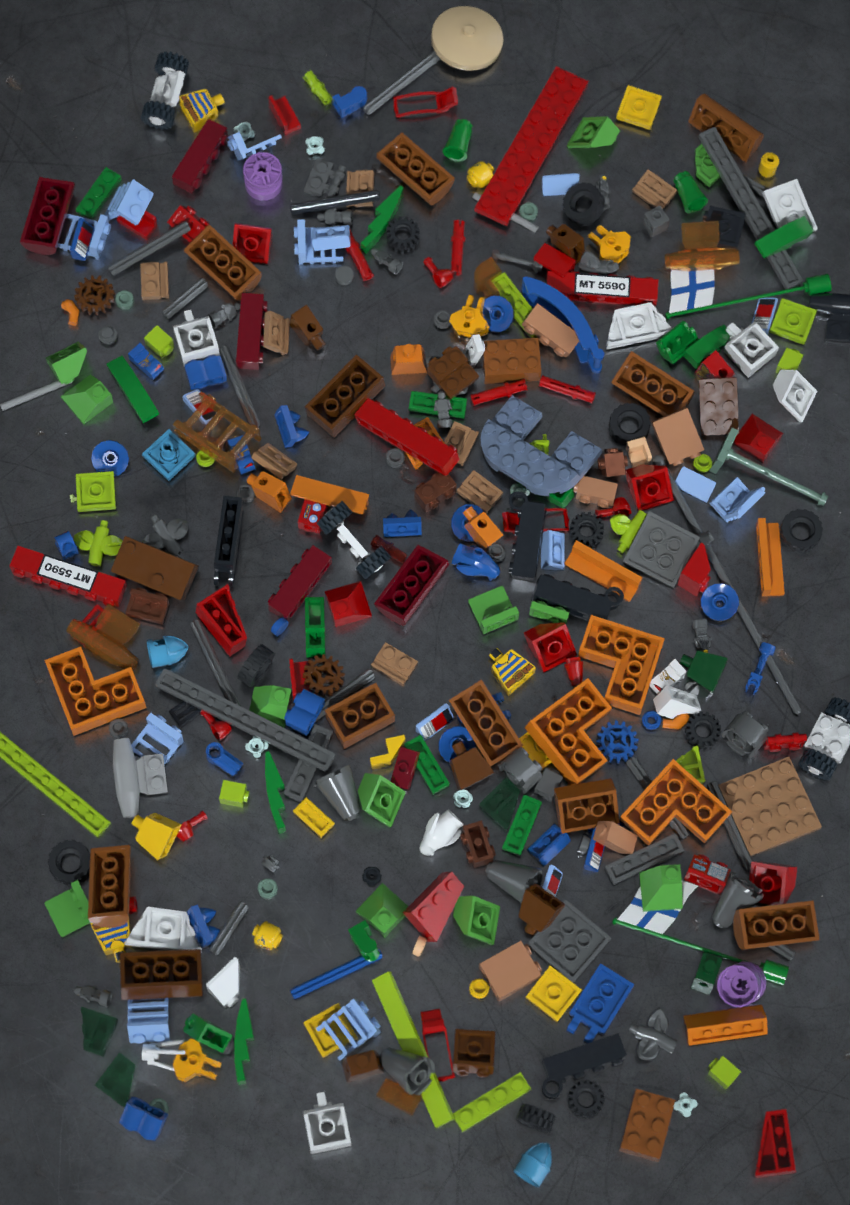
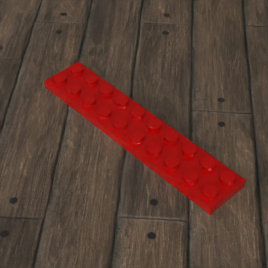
[474,66,588,226]

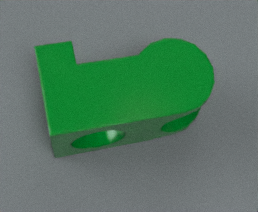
[348,920,380,961]

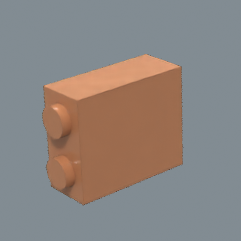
[651,408,704,466]
[479,941,542,1002]

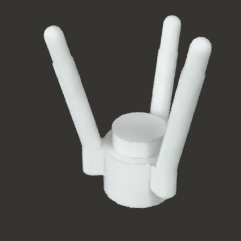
[142,1039,186,1071]

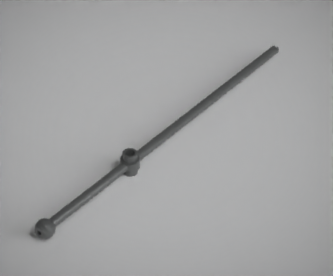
[652,454,801,715]

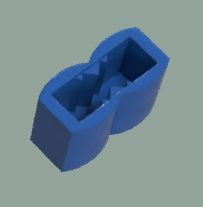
[184,355,227,390]
[284,689,325,736]
[119,1097,168,1140]

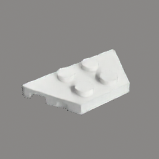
[606,302,674,350]
[125,907,202,952]

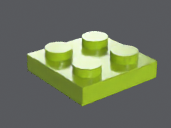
[769,298,817,345]
[76,471,116,512]

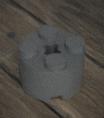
[722,711,769,758]
[498,747,542,794]

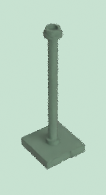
[709,428,828,506]

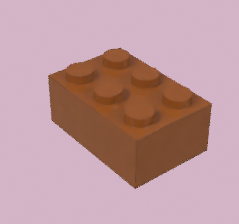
[482,338,541,384]
[325,683,395,749]
[554,778,620,833]
[619,1089,675,1162]

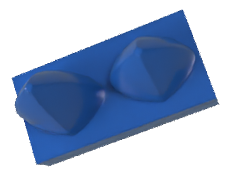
[274,405,309,448]
[383,509,422,537]
[187,905,221,949]

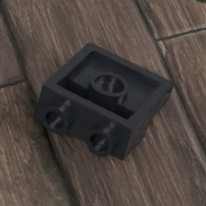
[698,205,746,250]

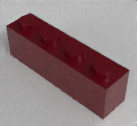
[172,118,229,194]
[236,293,268,370]
[268,545,332,622]

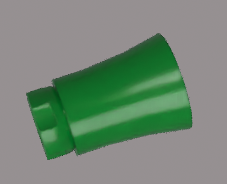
[442,119,473,161]
[673,171,708,213]

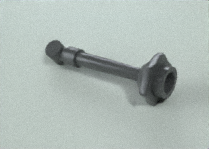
[491,250,544,273]

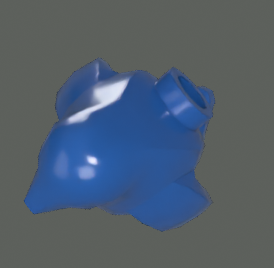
[452,543,500,581]

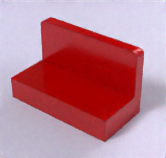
[268,95,301,135]
[117,210,158,240]
[533,243,576,277]
[289,658,312,702]

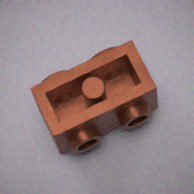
[597,448,628,477]
[414,472,457,513]
[460,820,496,868]

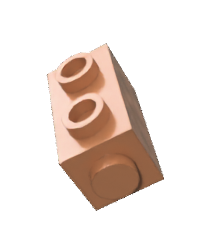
[573,476,618,508]
[593,821,638,854]

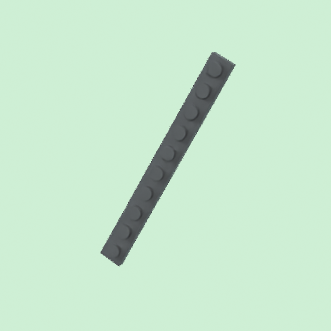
[698,127,803,290]
[155,668,336,772]

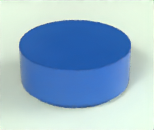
[271,617,289,637]

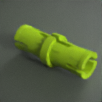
[303,71,332,105]

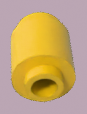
[758,152,779,177]

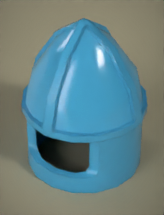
[147,635,189,668]
[514,1142,552,1187]

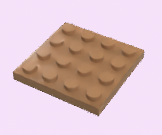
[718,757,822,856]

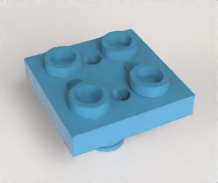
[142,429,196,481]

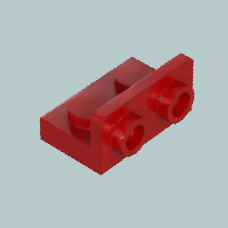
[167,205,210,243]

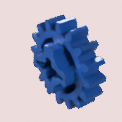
[596,720,639,763]

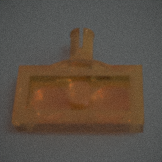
[376,1078,422,1116]

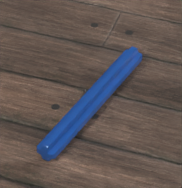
[290,949,383,999]

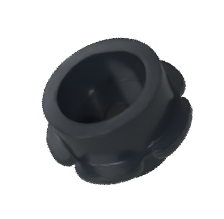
[362,867,382,886]

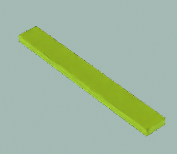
[0,732,111,838]
[372,971,455,1128]

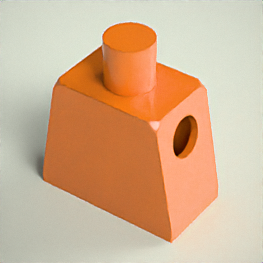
[390,344,427,375]
[247,471,292,513]
[463,506,503,549]

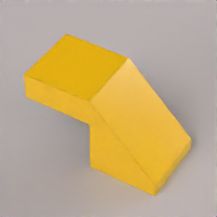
[370,735,405,770]

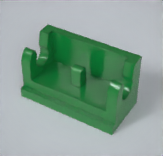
[656,320,699,364]

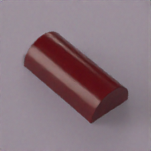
[20,177,75,255]
[374,545,449,626]

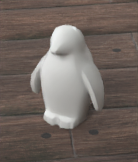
[419,809,464,856]

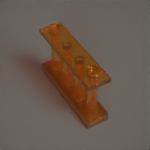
[173,392,262,473]

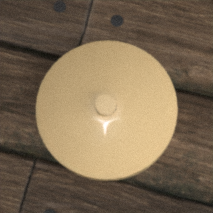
[431,6,503,70]

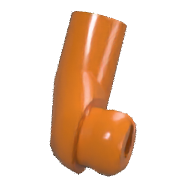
[61,299,80,326]
[662,713,689,729]

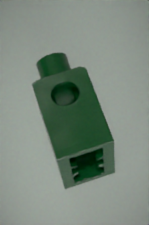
[679,651,728,693]
[691,952,723,995]

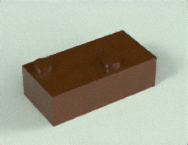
[305,354,385,438]
[111,536,199,601]
[120,949,202,1000]

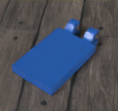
[567,963,635,1044]

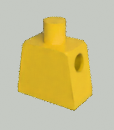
[132,813,182,860]

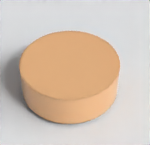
[412,936,427,957]

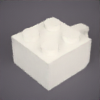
[173,309,220,365]
[724,322,779,378]
[303,1092,351,1154]

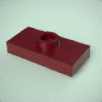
[390,747,420,790]

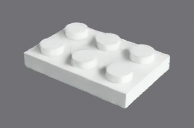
[762,179,818,231]

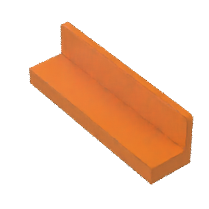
[290,475,369,514]
[756,518,785,596]
[565,540,643,602]
[683,1005,768,1046]

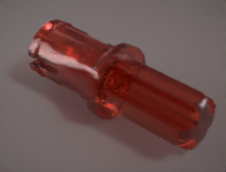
[370,535,407,563]

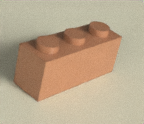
[521,303,579,358]

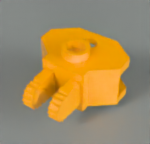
[588,225,631,264]
[449,294,490,338]
[173,1039,222,1082]

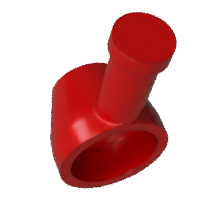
[423,257,453,288]
[595,497,631,518]
[200,710,232,741]
[176,810,207,842]

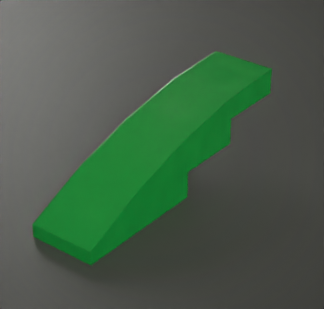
[361,185,403,255]
[106,355,160,423]
[265,751,286,834]
[235,998,254,1085]

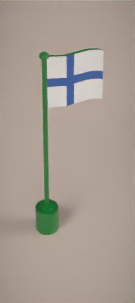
[665,253,832,319]
[613,881,789,986]

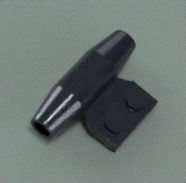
[810,293,850,343]

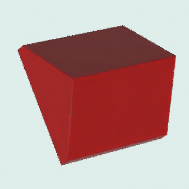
[232,223,273,264]

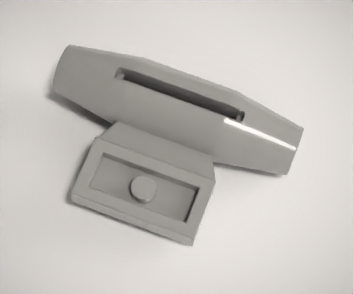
[113,738,168,818]

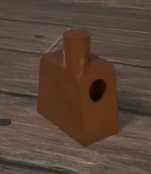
[546,224,585,265]
[289,304,326,351]
[449,741,494,790]
[519,883,566,935]
[342,1050,384,1083]

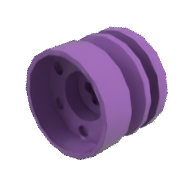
[243,152,283,201]
[717,961,766,1007]

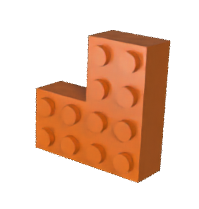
[578,615,665,715]
[45,646,147,736]
[525,678,612,785]
[620,759,732,846]

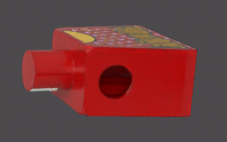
[695,350,735,378]

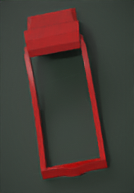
[393,86,458,118]
[502,508,569,534]
[420,1008,455,1082]

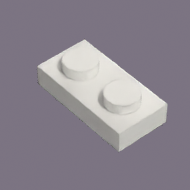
[462,334,485,368]

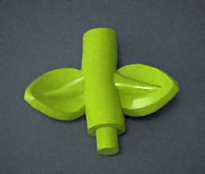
[610,510,647,553]
[74,520,123,567]

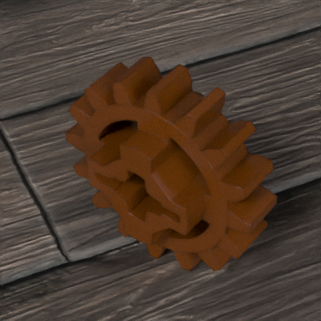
[74,275,115,315]
[302,654,345,697]

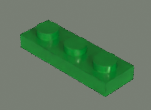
[75,167,122,220]
[409,391,467,418]
[404,735,450,795]
[502,795,542,856]

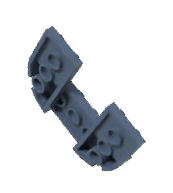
[481,395,602,496]

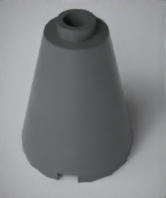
[314,765,361,821]
[486,860,543,903]
[712,872,764,928]
[379,1047,435,1095]

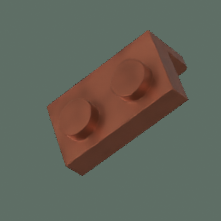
[125,588,169,625]

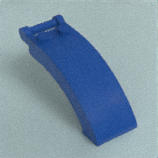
[521,276,604,374]

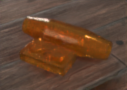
[665,221,740,271]
[66,604,140,670]

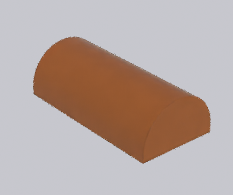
[688,93,764,162]
[376,133,455,205]
[183,225,262,301]
[611,351,695,416]
[448,679,523,767]
[88,845,131,928]
[733,900,820,950]

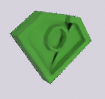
[695,144,735,187]

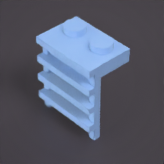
[227,132,281,160]
[104,180,154,225]
[57,213,111,260]
[294,220,343,264]
[710,477,765,522]
[131,713,184,765]
[127,998,170,1043]
[316,999,382,1061]

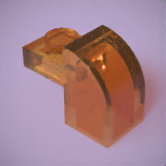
[474,257,502,298]

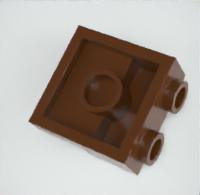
[426,346,479,400]
[453,1029,495,1078]

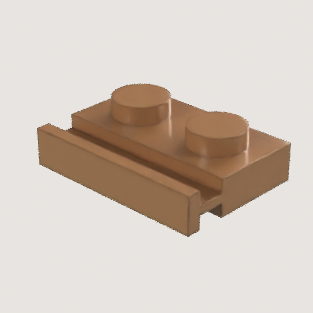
[632,169,677,209]
[346,170,375,207]
[140,262,169,300]
[263,311,290,355]
[444,421,479,466]
[252,443,297,479]
[456,470,503,514]
[371,642,418,686]

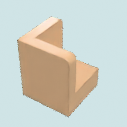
[626,437,652,467]

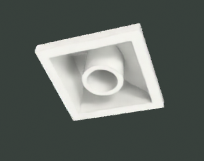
[773,370,817,422]
[206,957,240,1009]

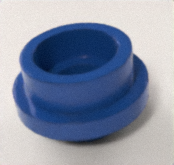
[642,710,661,730]

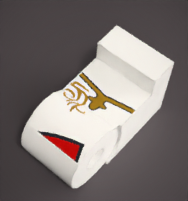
[650,659,687,695]

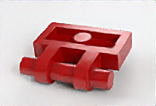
[763,732,807,752]

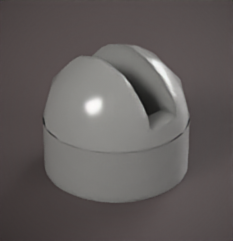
[684,681,700,696]

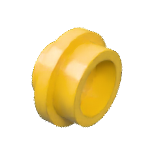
[469,978,489,999]

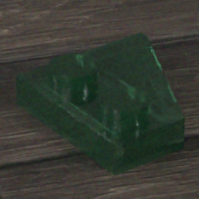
[479,777,520,831]
[81,1007,118,1058]
[94,1052,135,1109]

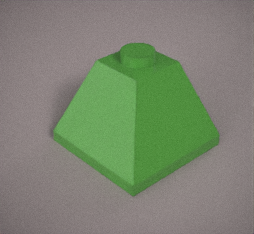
[566,117,620,148]
[45,341,87,384]
[61,374,113,424]
[249,685,292,728]
[358,773,406,827]
[639,864,683,912]
[356,883,408,939]
[453,896,500,945]

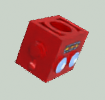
[298,499,327,534]

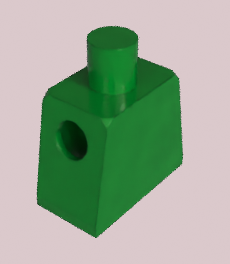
[183,1013,233,1053]

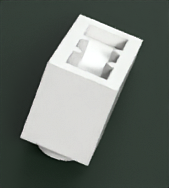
[653,685,701,719]

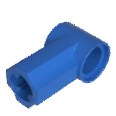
[206,742,243,777]

